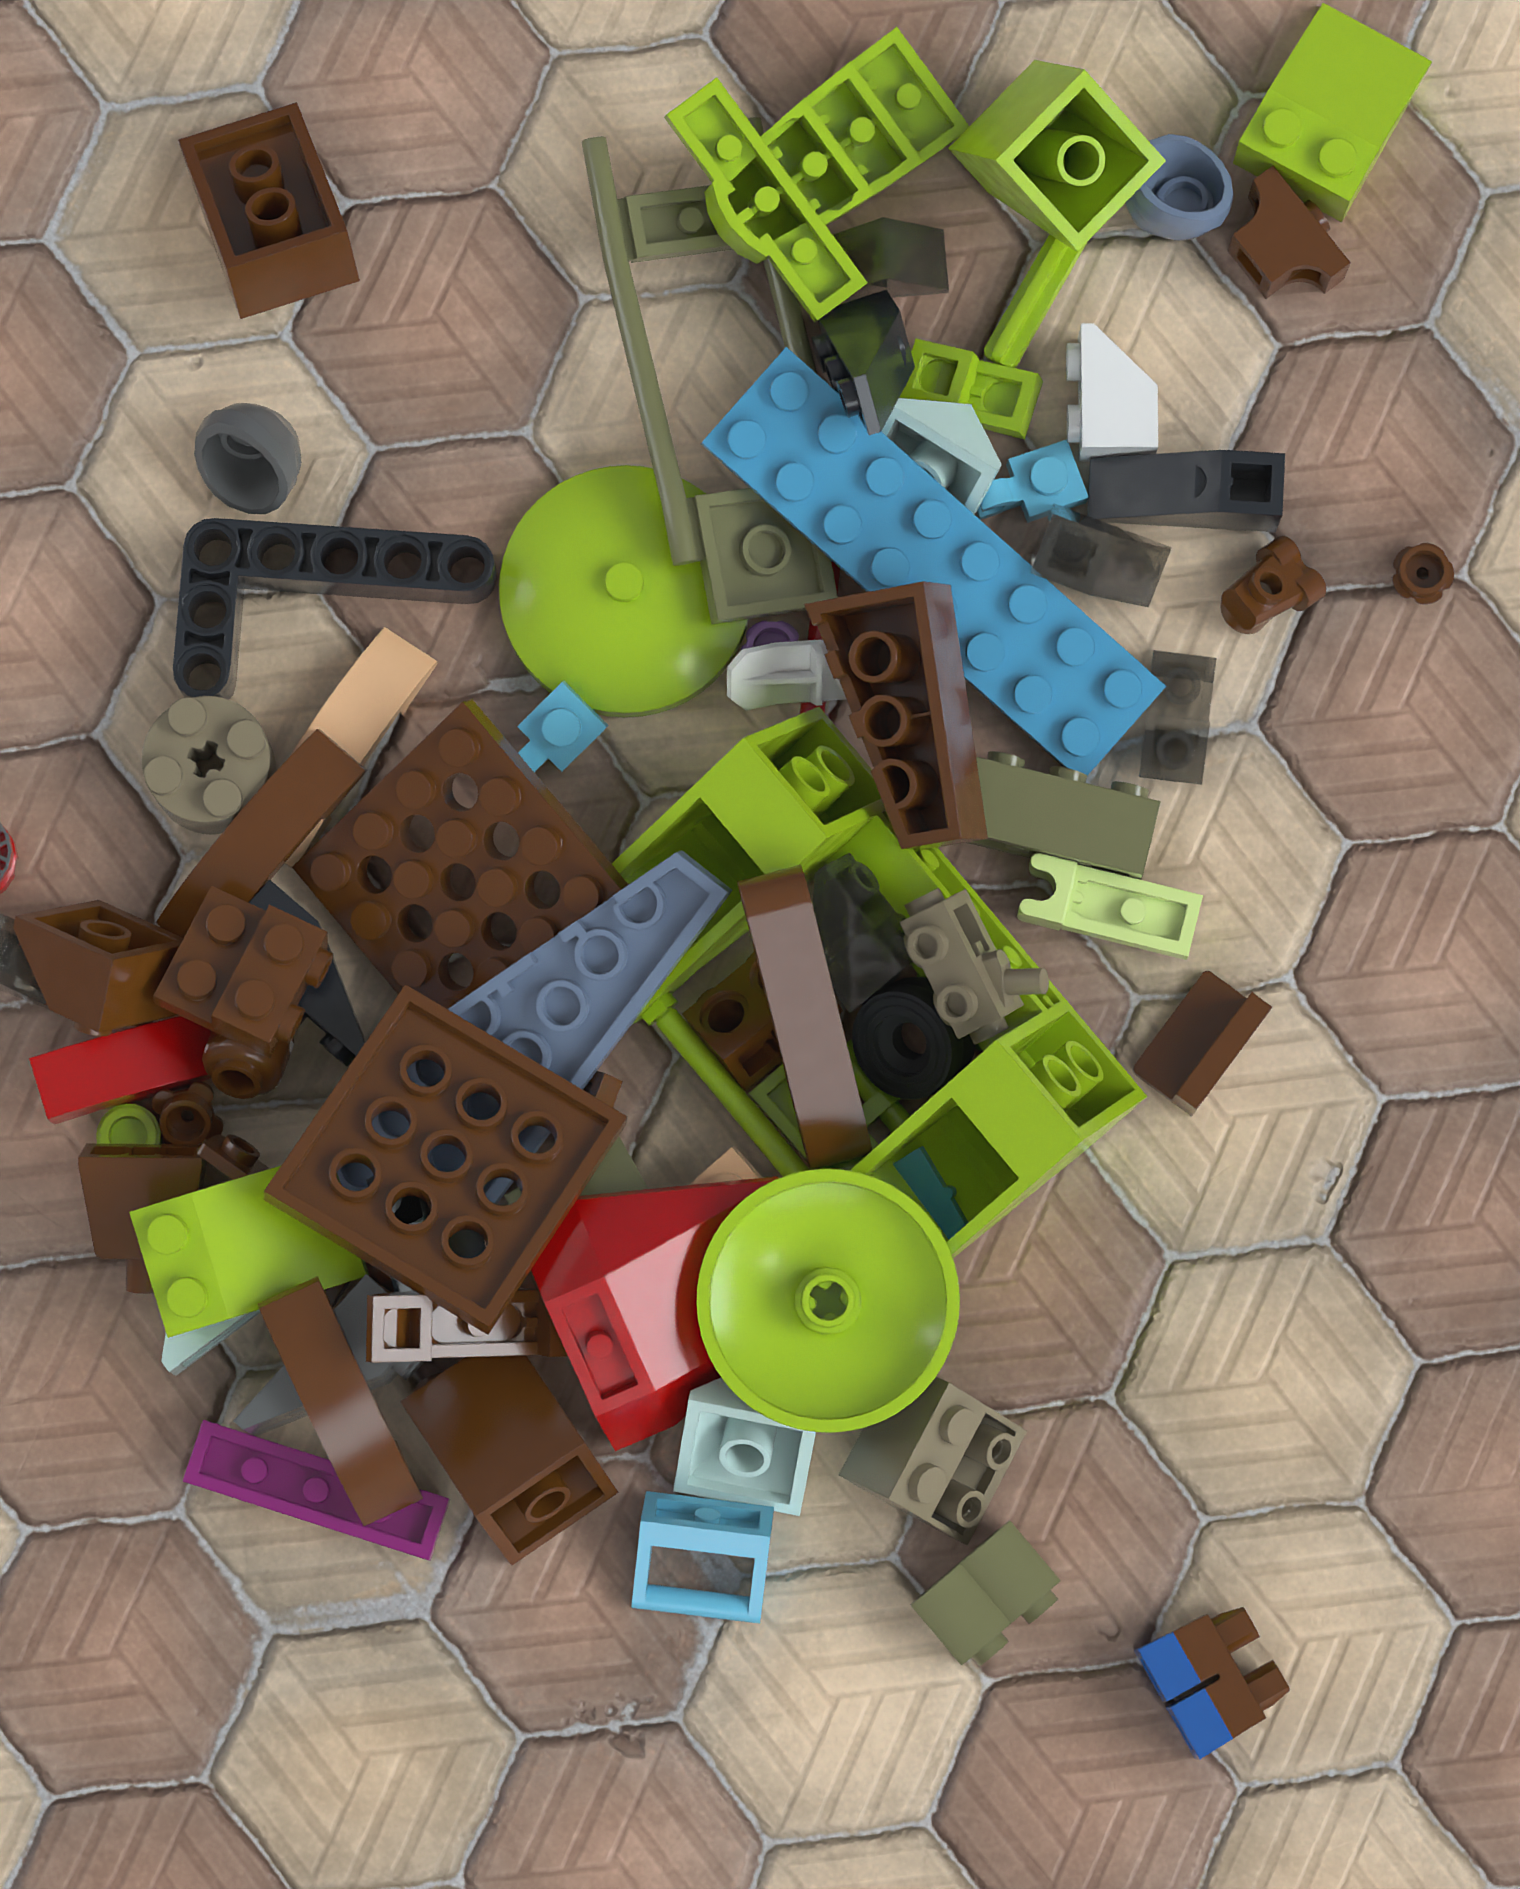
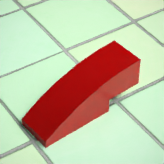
[29,1016,211,1125]

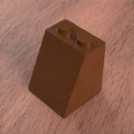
[400,1355,619,1566]

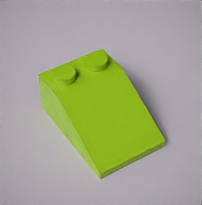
[1233,3,1432,222]
[129,1166,369,1338]

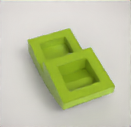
[899,338,1043,440]

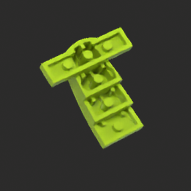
[664,27,969,323]

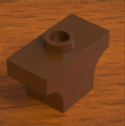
[1228,166,1351,299]

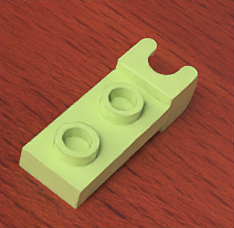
[1016,853,1203,960]

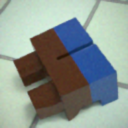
[1134,1607,1290,1760]

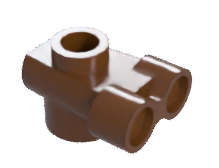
[1220,536,1327,634]

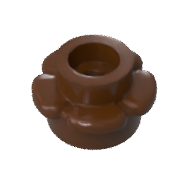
[1392,543,1454,605]

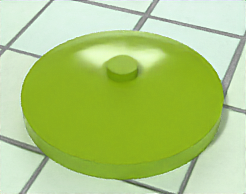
[499,465,749,718]
[697,1169,960,1433]

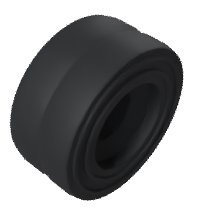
[852,977,975,1100]

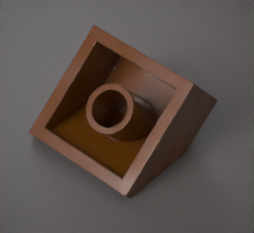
[13,900,184,1036]

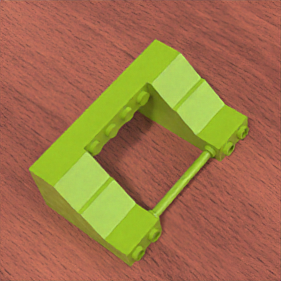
[612,707,1148,1258]

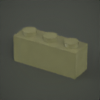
[967,751,1161,880]

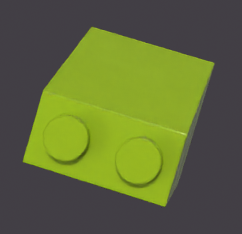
[948,60,1166,251]

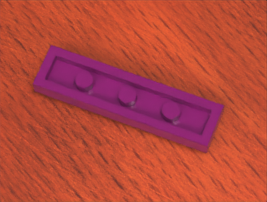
[183,1420,451,1561]

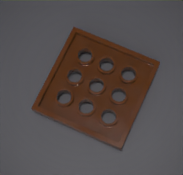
[292,699,629,1009]
[264,984,628,1335]

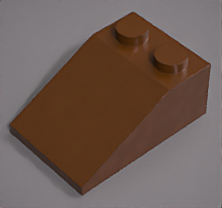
[178,102,360,319]

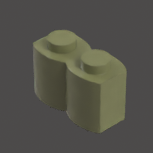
[910,1520,1061,1667]

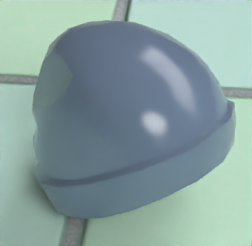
[1125,134,1233,240]

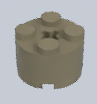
[142,696,277,835]

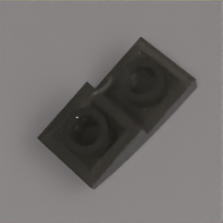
[1138,650,1217,785]

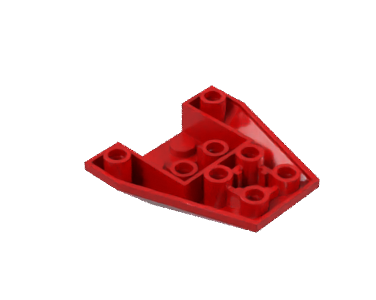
[531,1176,779,1451]

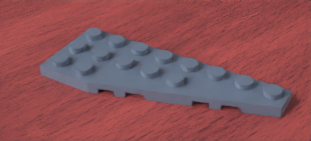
[338,850,733,1205]

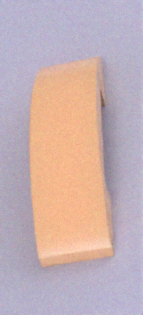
[285,627,438,869]

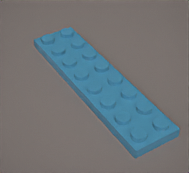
[701,347,1166,776]

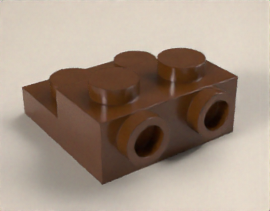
[153,886,334,1058]

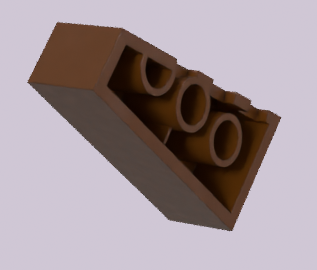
[804,581,988,849]

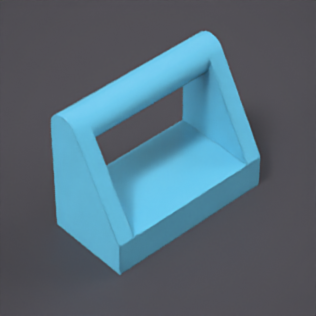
[631,1491,774,1624]

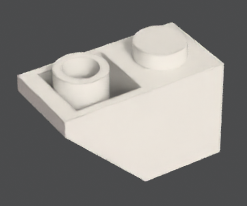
[1066,323,1158,462]

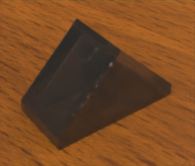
[833,217,949,302]

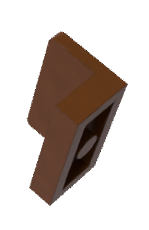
[1132,971,1272,1117]

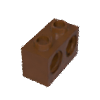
[682,952,843,1091]

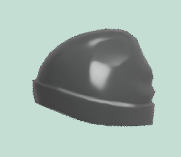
[194,403,302,514]

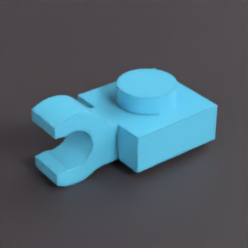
[976,439,1089,523]
[517,681,609,772]

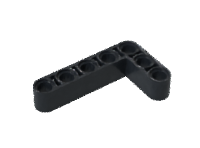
[173,518,497,700]

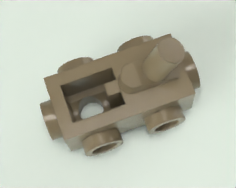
[900,888,1049,1045]

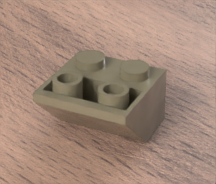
[839,1377,1027,1545]

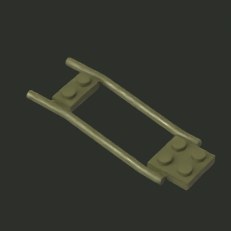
[581,117,838,624]

